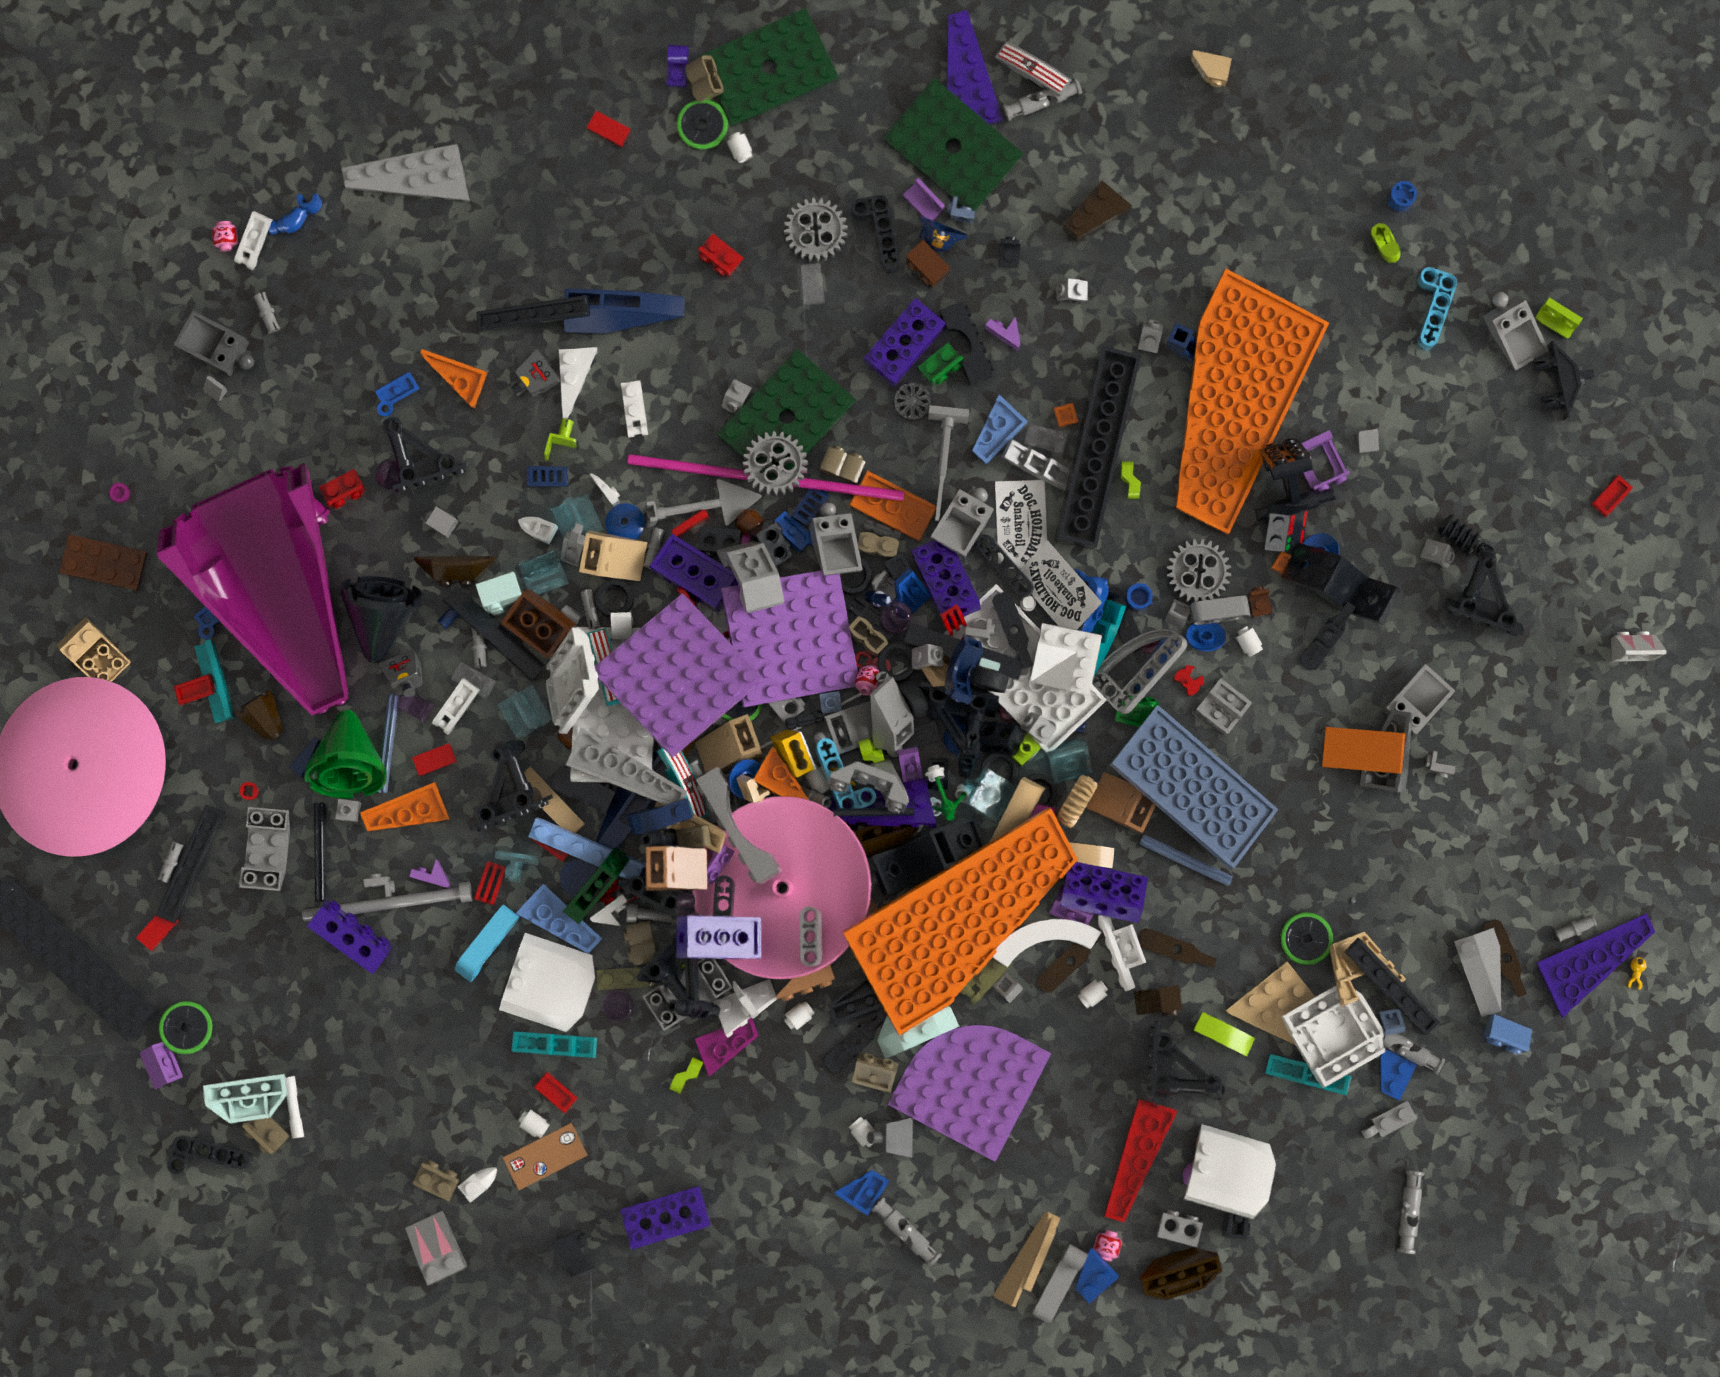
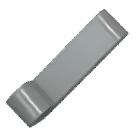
[1031,1243,1088,1324]

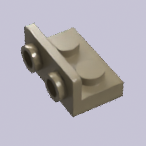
[851,1053,898,1093]
[242,1117,291,1154]
[412,1160,460,1202]

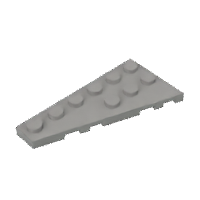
[342,144,470,202]

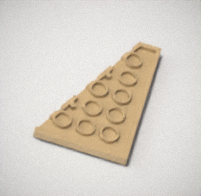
[1225,962,1315,1045]

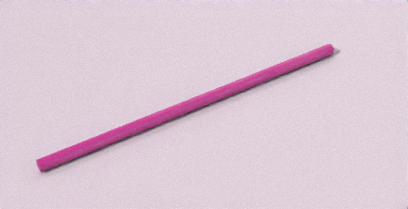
[628,454,904,501]

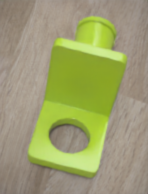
[544,419,576,461]
[1011,734,1041,767]

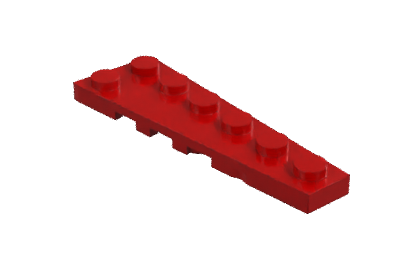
[1104,1099,1177,1222]

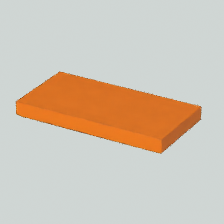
[849,471,936,542]
[1322,727,1405,774]

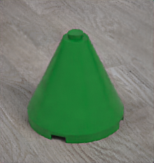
[305,710,387,799]

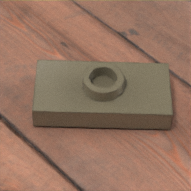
[676,825,711,848]

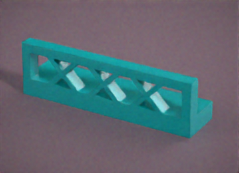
[194,639,236,724]

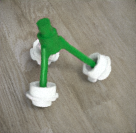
[925,765,974,820]

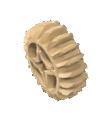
[1056,775,1097,828]

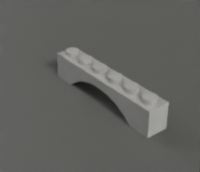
[696,767,782,884]

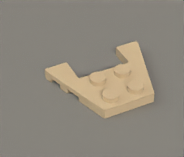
[1329,932,1406,1007]

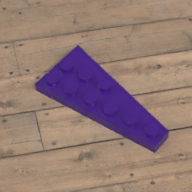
[947,10,1003,125]
[828,778,937,828]
[1536,913,1655,1018]

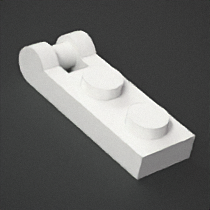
[234,211,272,270]
[621,380,648,438]
[432,678,480,735]

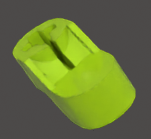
[1371,223,1401,263]
[1120,461,1141,499]
[858,738,885,763]
[670,1058,703,1094]

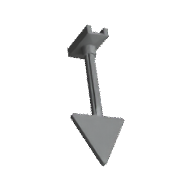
[928,405,969,521]
[643,479,761,529]

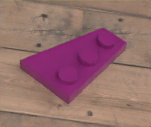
[695,1017,759,1077]

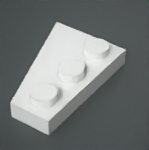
[713,979,777,1038]

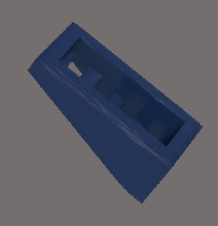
[527,466,568,488]
[791,489,830,528]
[289,737,321,778]

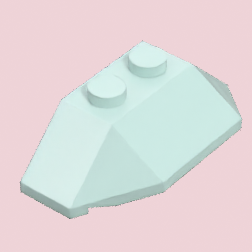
[877,1006,959,1058]
[203,1074,287,1123]

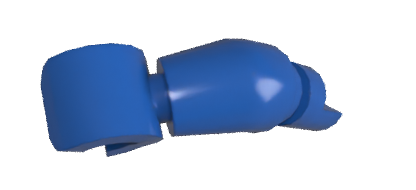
[268,193,322,235]

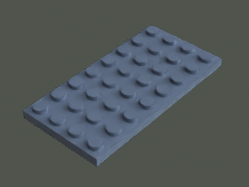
[1110,705,1279,870]

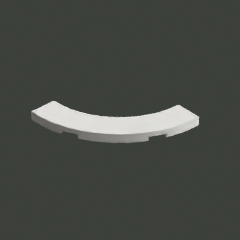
[992,919,1101,967]

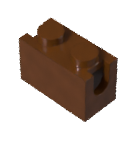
[905,240,950,288]

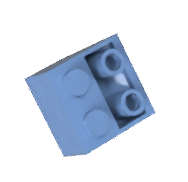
[1482,1014,1532,1054]

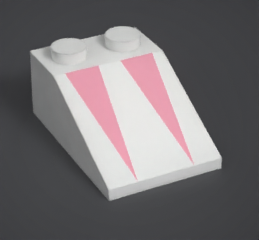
[1611,632,1666,662]

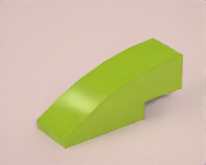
[1193,1012,1255,1057]

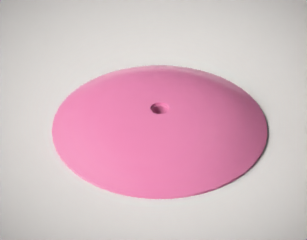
[0,677,166,857]
[692,796,871,979]

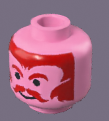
[212,221,238,252]
[855,665,880,696]
[1093,1230,1122,1261]

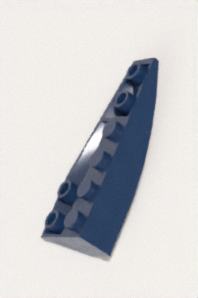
[564,289,685,334]
[596,750,669,850]

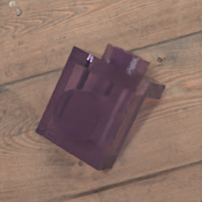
[398,694,434,722]

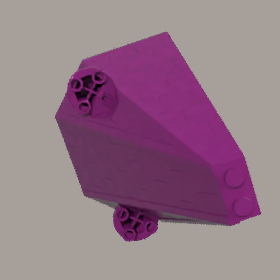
[157,463,349,715]

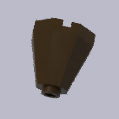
[234,690,283,741]

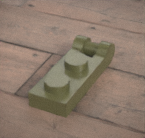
[960,958,1013,1005]
[597,967,654,990]

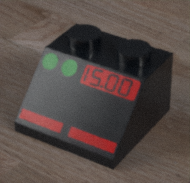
[1263,504,1309,552]

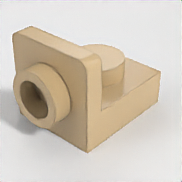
[736,774,770,803]

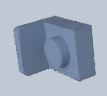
[947,196,975,224]
[819,690,842,714]
[1379,1009,1405,1035]

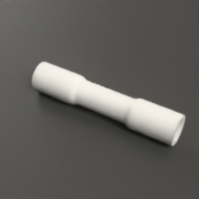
[285,1076,304,1139]

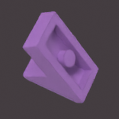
[985,317,1020,351]
[897,747,923,783]
[409,859,451,888]

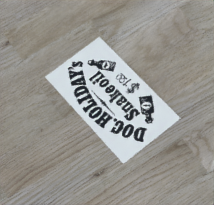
[995,480,1047,569]
[1015,540,1102,630]

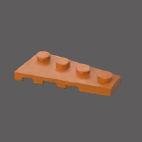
[360,782,450,832]

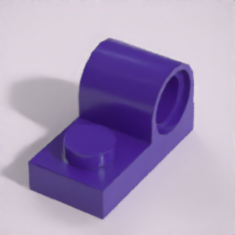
[666,45,689,88]

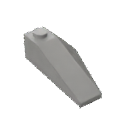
[1454,928,1501,1017]

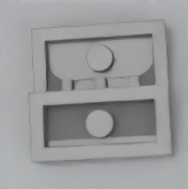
[1194,678,1252,736]

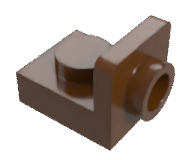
[1247,586,1273,618]

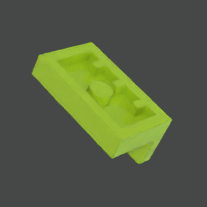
[1535,297,1583,339]

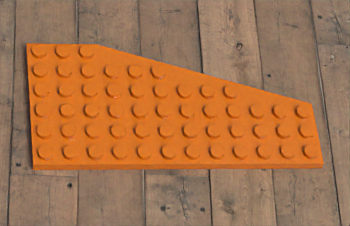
[1175,268,1329,535]
[842,807,1078,1036]

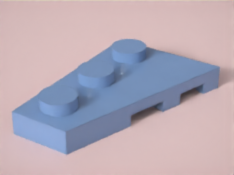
[972,395,1028,465]

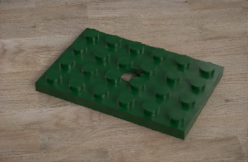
[699,8,839,127]
[883,78,1024,212]
[717,349,856,481]

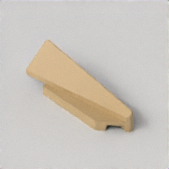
[994,1212,1060,1307]

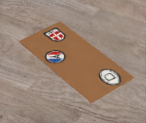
[503,1123,588,1190]

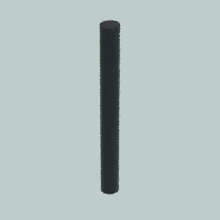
[833,807,914,817]

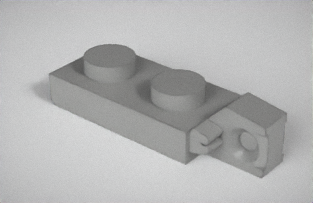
[560,523,586,567]

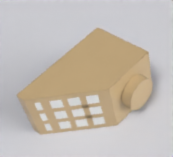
[1190,50,1232,87]

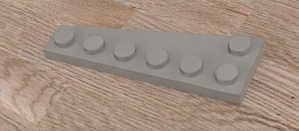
[566,728,687,805]

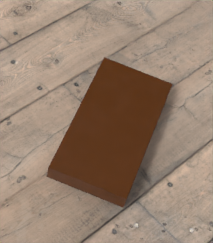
[59,534,148,591]

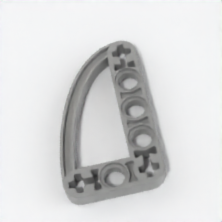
[1092,629,1187,714]

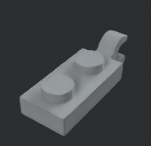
[1361,1101,1417,1139]

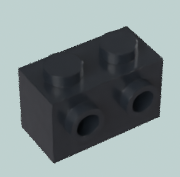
[1222,1211,1250,1240]

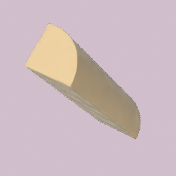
[989,777,1045,843]

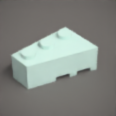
[476,572,522,616]

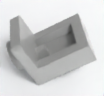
[1056,278,1088,302]
[1138,320,1163,353]
[721,379,752,414]
[1420,539,1455,569]
[872,570,896,606]
[965,618,995,641]
[912,644,943,670]
[1020,712,1057,745]
[1425,750,1455,779]
[364,874,395,897]

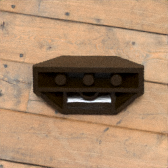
[414,556,496,586]
[847,822,919,858]
[1140,1247,1222,1300]

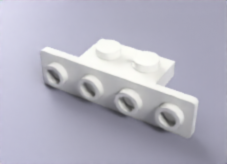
[1098,915,1146,991]

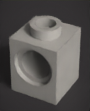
[425,507,458,539]
[335,799,361,823]

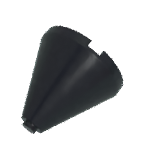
[340,576,422,663]

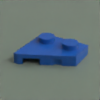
[894,568,931,622]
[1380,1049,1417,1101]
[835,1170,889,1215]
[1075,1248,1119,1304]

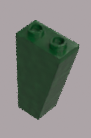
[563,847,630,924]

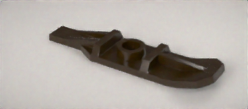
[1483,919,1527,997]
[1138,928,1217,968]
[1037,934,1103,993]

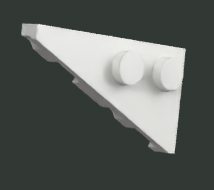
[559,347,598,419]

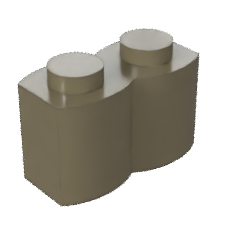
[685,56,723,102]
[819,445,865,485]
[858,532,899,560]
[849,616,888,657]
[623,921,657,966]

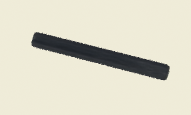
[314,802,326,902]

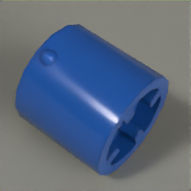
[1388,181,1417,212]
[1125,583,1153,612]

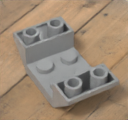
[717,541,784,613]
[828,761,908,814]
[239,807,290,891]
[642,959,733,1031]

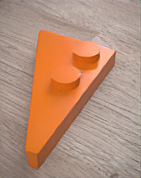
[420,349,488,409]
[754,747,810,801]

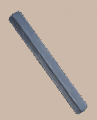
[378,694,399,793]
[1139,835,1233,886]

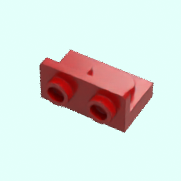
[697,234,744,277]
[319,469,366,509]

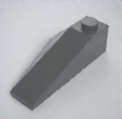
[1360,710,1412,793]

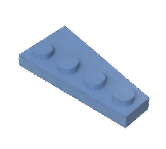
[516,884,602,954]

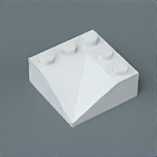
[1030,623,1102,695]

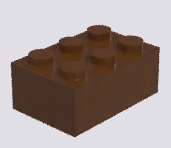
[501,588,577,659]

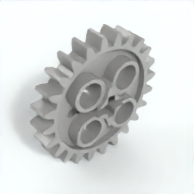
[784,197,848,262]
[743,431,808,496]
[1166,539,1231,602]

